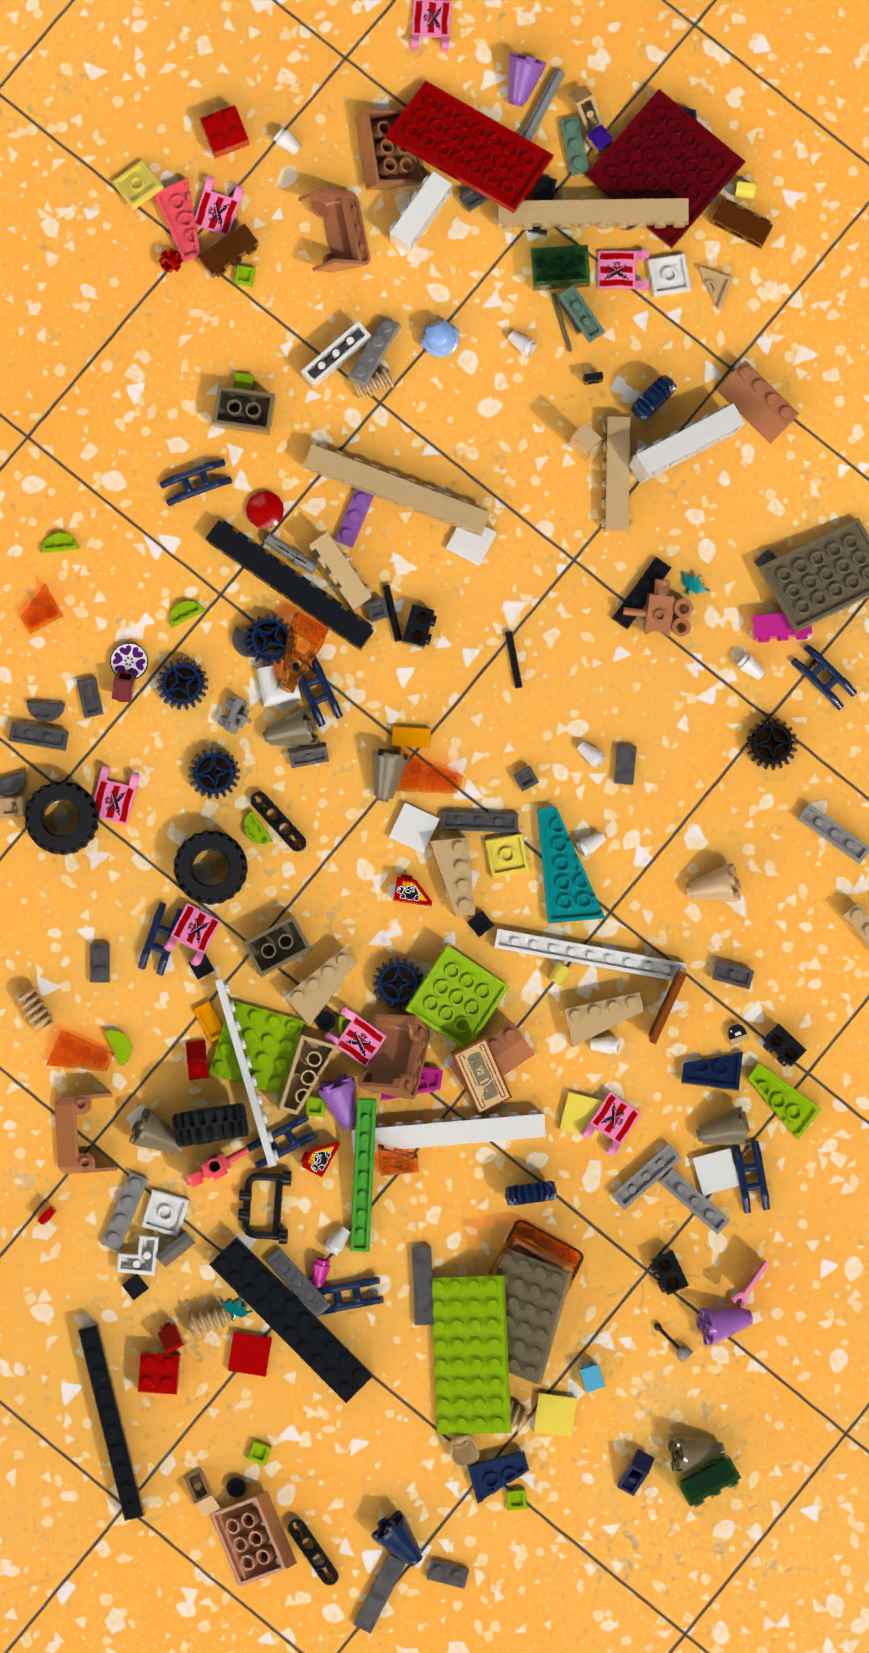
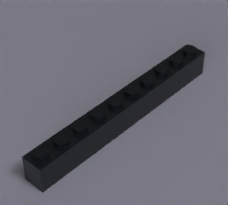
[205,520,374,651]
[78,1324,145,1521]

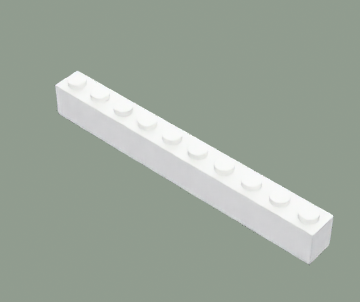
[351,1110,546,1153]

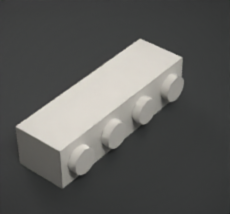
[301,321,371,389]

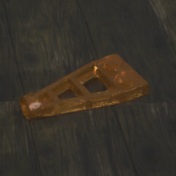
[280,612,329,693]

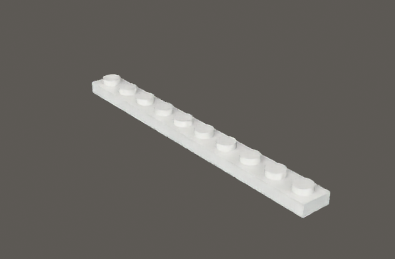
[494,929,687,983]
[215,979,279,1167]

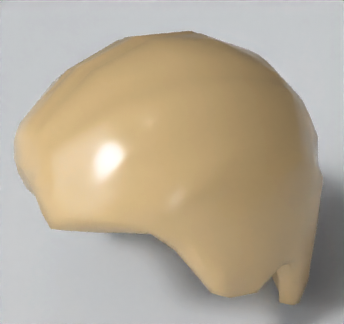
[449,1434,479,1467]

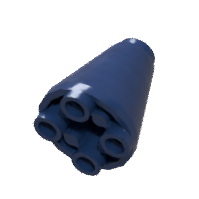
[371,1510,423,1566]

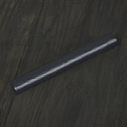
[383,585,402,642]
[505,631,523,689]

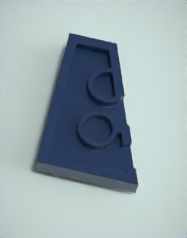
[681,1052,743,1091]
[468,1450,529,1504]

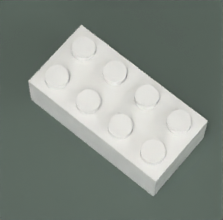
[389,171,452,254]

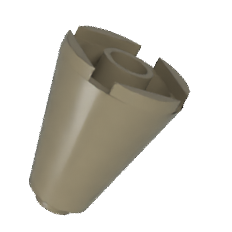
[263,707,318,746]
[372,748,410,802]
[696,1106,751,1145]

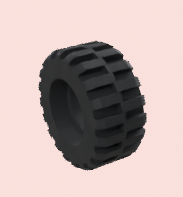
[24,781,100,855]
[174,830,248,905]
[172,1103,249,1147]

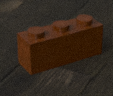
[711,199,773,249]
[199,224,259,278]

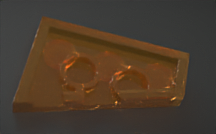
[397,755,464,794]
[46,1030,115,1072]

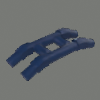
[160,459,232,506]
[791,644,857,710]
[291,655,343,727]
[138,902,183,976]
[245,1113,318,1169]
[732,1141,770,1214]
[317,1276,384,1315]

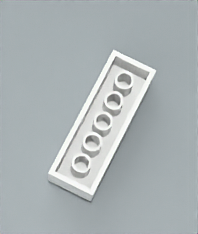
[629,404,745,484]

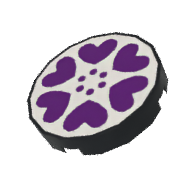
[110,643,148,680]

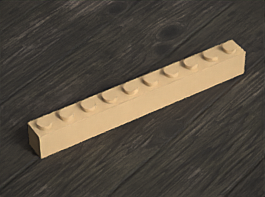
[498,198,689,230]
[303,443,490,537]

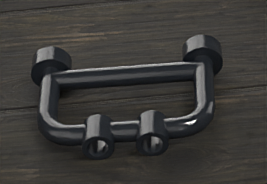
[238,1170,292,1244]

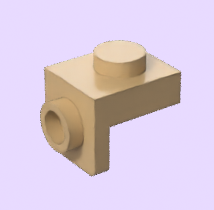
[0,796,27,819]

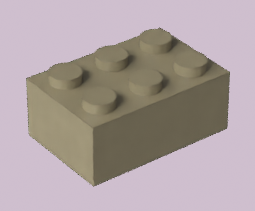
[213,386,276,435]
[243,915,312,978]

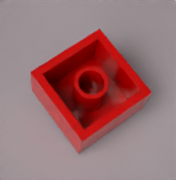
[200,105,250,159]
[138,1352,181,1395]

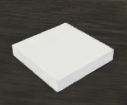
[647,253,691,297]
[446,526,497,567]
[389,803,440,854]
[692,1148,739,1196]
[142,1189,190,1237]

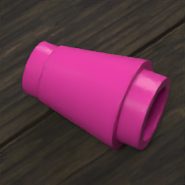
[312,1257,331,1287]

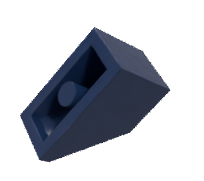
[617,1449,655,1496]

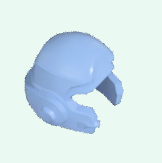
[420,318,459,357]

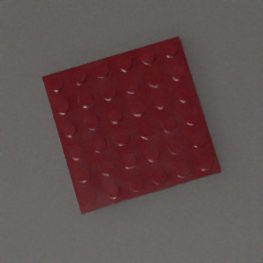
[585,89,746,249]

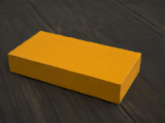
[392,727,431,749]
[192,1000,223,1043]

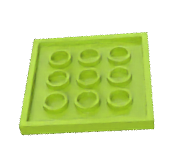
[404,945,510,1047]
[209,1000,305,1095]

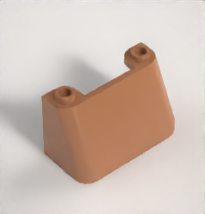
[358,1013,430,1099]

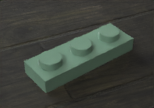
[560,116,589,176]
[558,285,605,343]

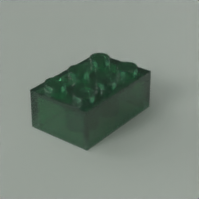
[530,245,590,291]
[676,1455,741,1507]

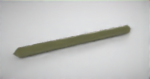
[551,293,572,353]

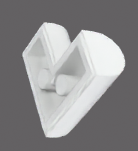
[256,666,301,708]
[116,1235,159,1276]

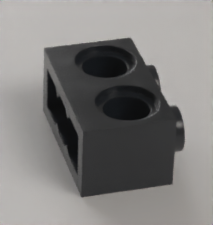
[402,604,437,649]
[761,1023,807,1067]
[649,1250,689,1295]

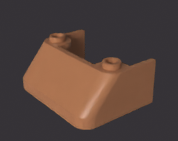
[298,188,370,273]
[55,1093,117,1174]

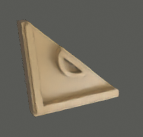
[699,265,733,311]

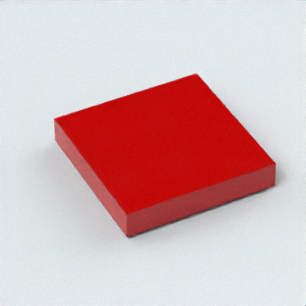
[227,1332,272,1377]

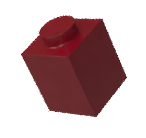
[111,670,136,703]

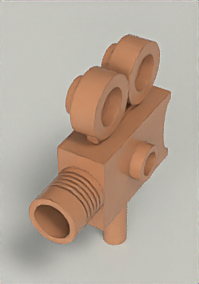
[623,579,693,637]

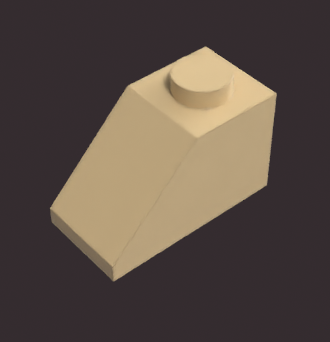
[568,85,604,133]
[184,1468,220,1517]

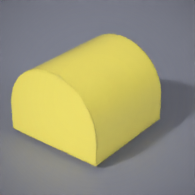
[735,181,756,199]
[548,962,571,987]

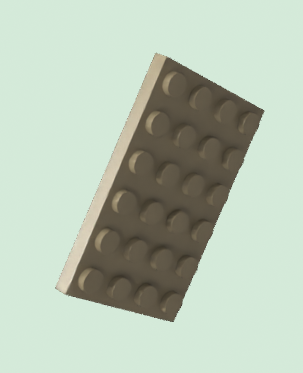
[758,518,869,633]
[496,1247,572,1384]

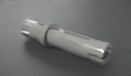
[264,534,318,574]

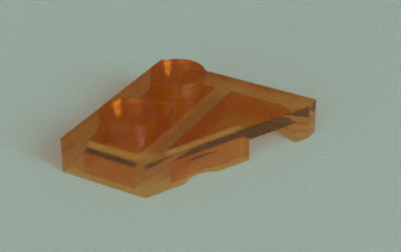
[21,583,63,634]
[378,1144,419,1176]

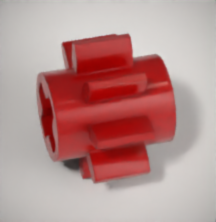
[158,249,183,273]

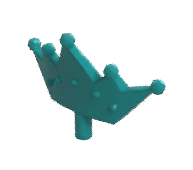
[681,572,710,595]
[221,1297,253,1321]

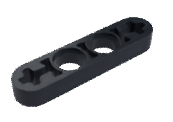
[251,792,306,852]
[288,1518,339,1585]

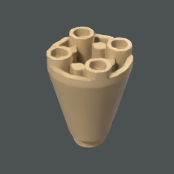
[686,863,741,902]

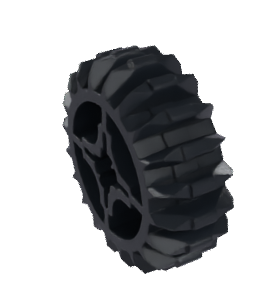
[746,718,798,770]

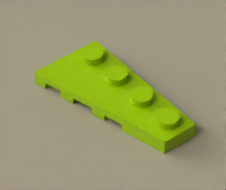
[747,1063,821,1140]

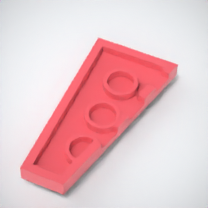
[154,178,201,263]

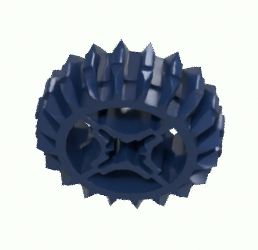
[631,375,677,421]
[243,614,295,666]
[157,659,208,710]
[188,748,240,799]
[372,957,423,1010]
[505,1181,557,1206]

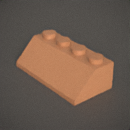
[717,360,799,444]
[449,1022,534,1093]

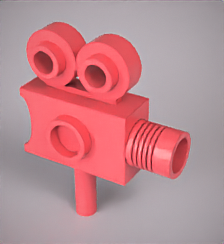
[184,1147,250,1187]

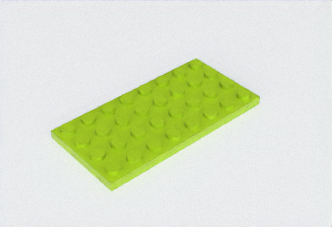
[432,1275,512,1434]

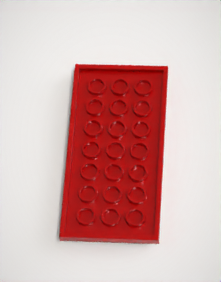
[385,80,554,213]

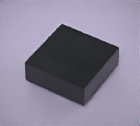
[583,372,603,385]
[467,910,494,938]
[189,954,215,980]
[122,1274,149,1300]

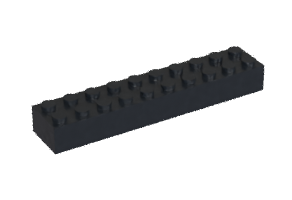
[209,1237,374,1403]

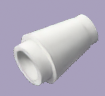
[273,127,301,155]
[508,330,537,356]
[736,653,765,680]
[577,741,606,768]
[576,832,606,857]
[590,1035,619,1055]
[324,1226,350,1256]

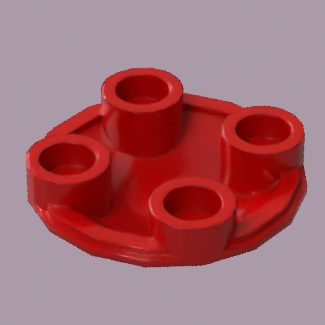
[246,491,284,529]

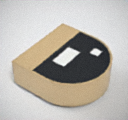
[727,1024,749,1046]

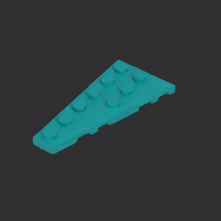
[537,807,605,924]

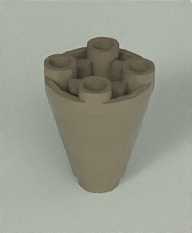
[129,1108,184,1154]
[668,1435,724,1474]

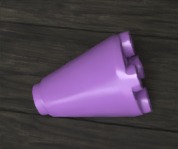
[508,52,546,107]
[318,1073,357,1130]
[696,1306,753,1346]

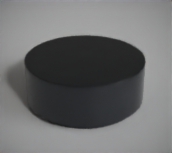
[316,1011,336,1031]
[226,1477,246,1498]

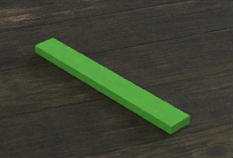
[350,1097,377,1252]

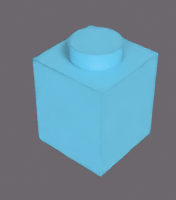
[579,1361,605,1392]

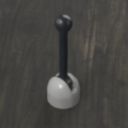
[654,1323,693,1363]

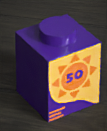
[585,124,613,156]

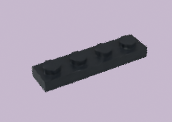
[612,557,671,630]

